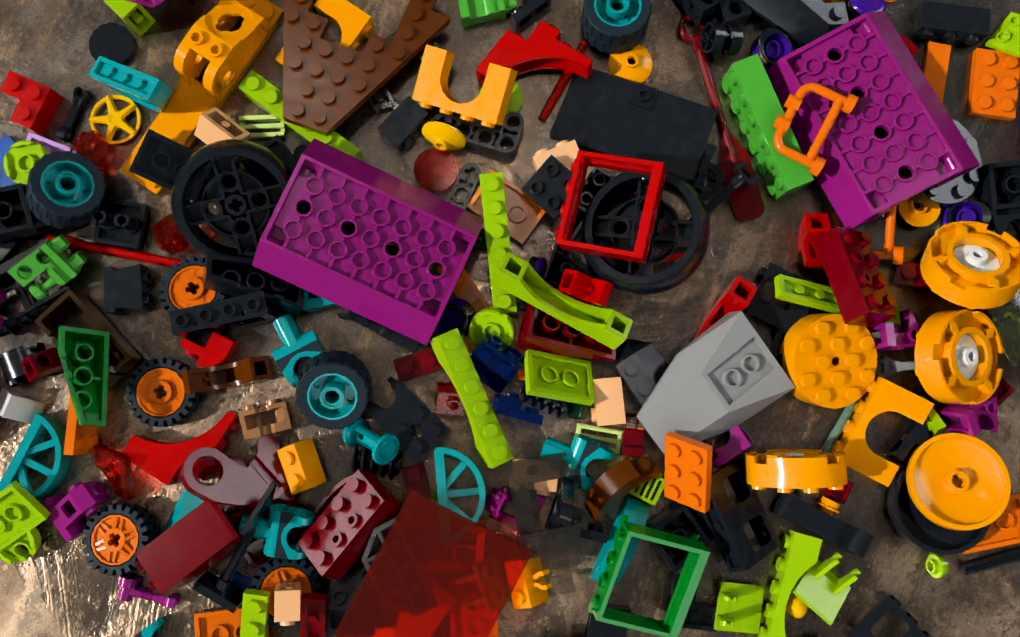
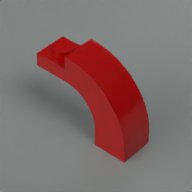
[693,275,758,340]

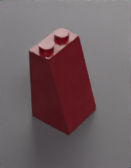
[135,501,240,598]

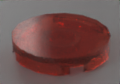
[413,147,459,193]

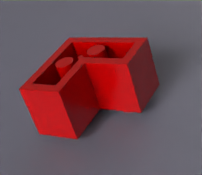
[0,70,63,137]

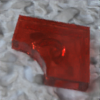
[93,443,135,501]

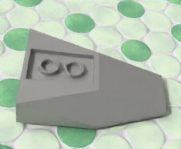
[636,311,795,454]

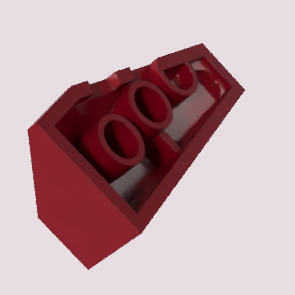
[518,304,616,361]

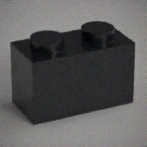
[378,95,430,152]

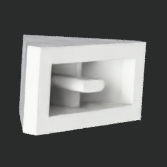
[0,387,47,424]

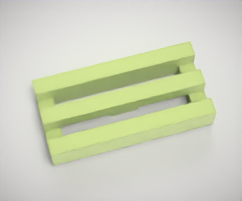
[239,115,286,140]
[575,423,623,454]

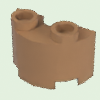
[238,398,292,440]

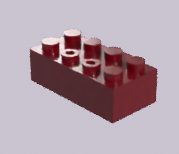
[814,226,897,328]
[298,469,401,580]

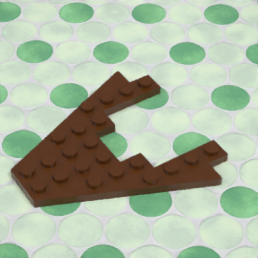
[283,0,450,137]

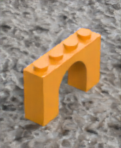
[275,0,374,69]
[412,44,518,128]
[831,375,934,487]

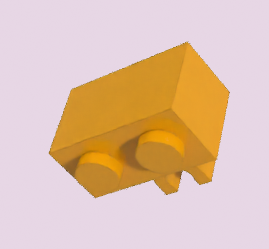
[277,438,327,495]
[503,552,553,609]

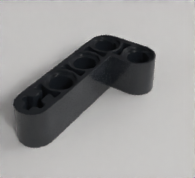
[432,112,524,159]
[772,493,874,558]

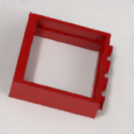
[555,150,667,264]

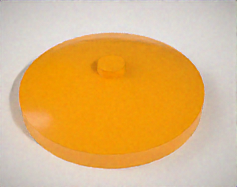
[906,433,1011,531]

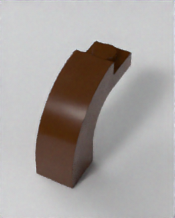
[181,356,273,395]
[586,453,660,525]

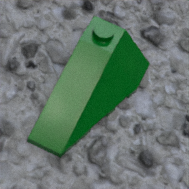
[58,326,110,427]

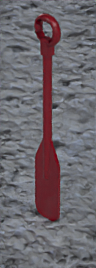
[678,14,765,221]

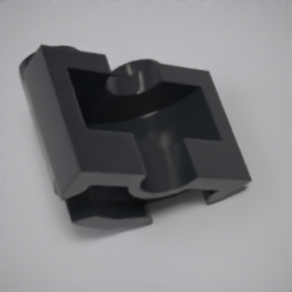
[0,343,46,388]

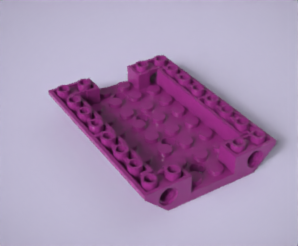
[766,11,980,229]
[252,138,484,346]

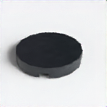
[89,23,136,65]

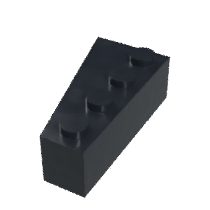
[203,254,304,316]

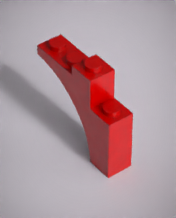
[476,21,593,84]
[121,410,241,486]

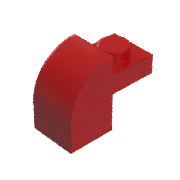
[798,213,831,267]
[557,268,614,307]
[179,332,240,367]

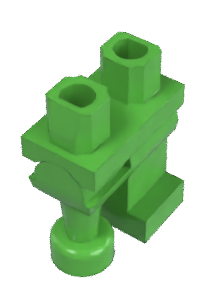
[458,0,517,27]
[7,235,87,301]

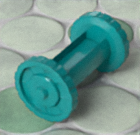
[343,417,399,465]

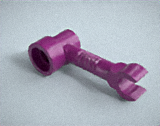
[117,573,181,608]

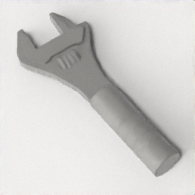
[875,356,915,379]

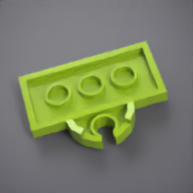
[0,480,51,565]

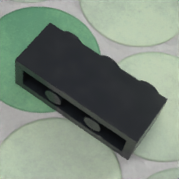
[912,1,991,45]

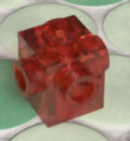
[71,130,109,166]
[151,214,189,256]
[434,381,464,417]

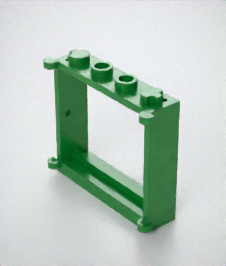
[588,515,710,637]

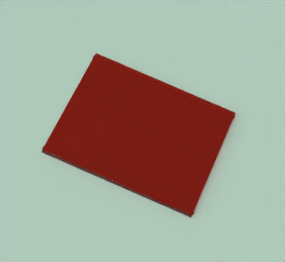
[334,490,533,637]

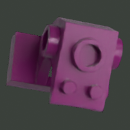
[867,309,921,351]
[934,396,999,436]
[700,425,755,467]
[41,480,111,542]
[484,486,546,543]

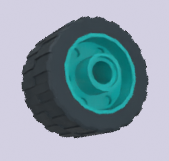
[581,0,652,54]
[26,151,106,230]
[296,350,371,430]

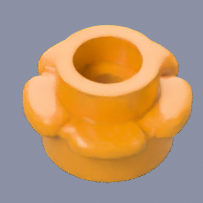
[817,495,840,516]

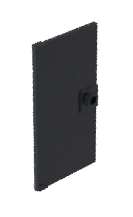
[550,68,719,184]

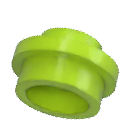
[925,554,949,578]

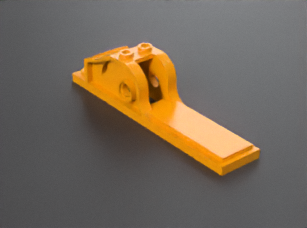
[119,0,284,196]

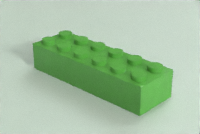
[722,53,814,201]

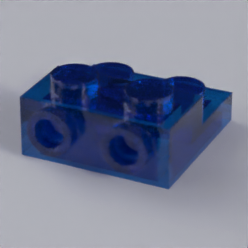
[470,331,524,394]
[492,391,544,425]

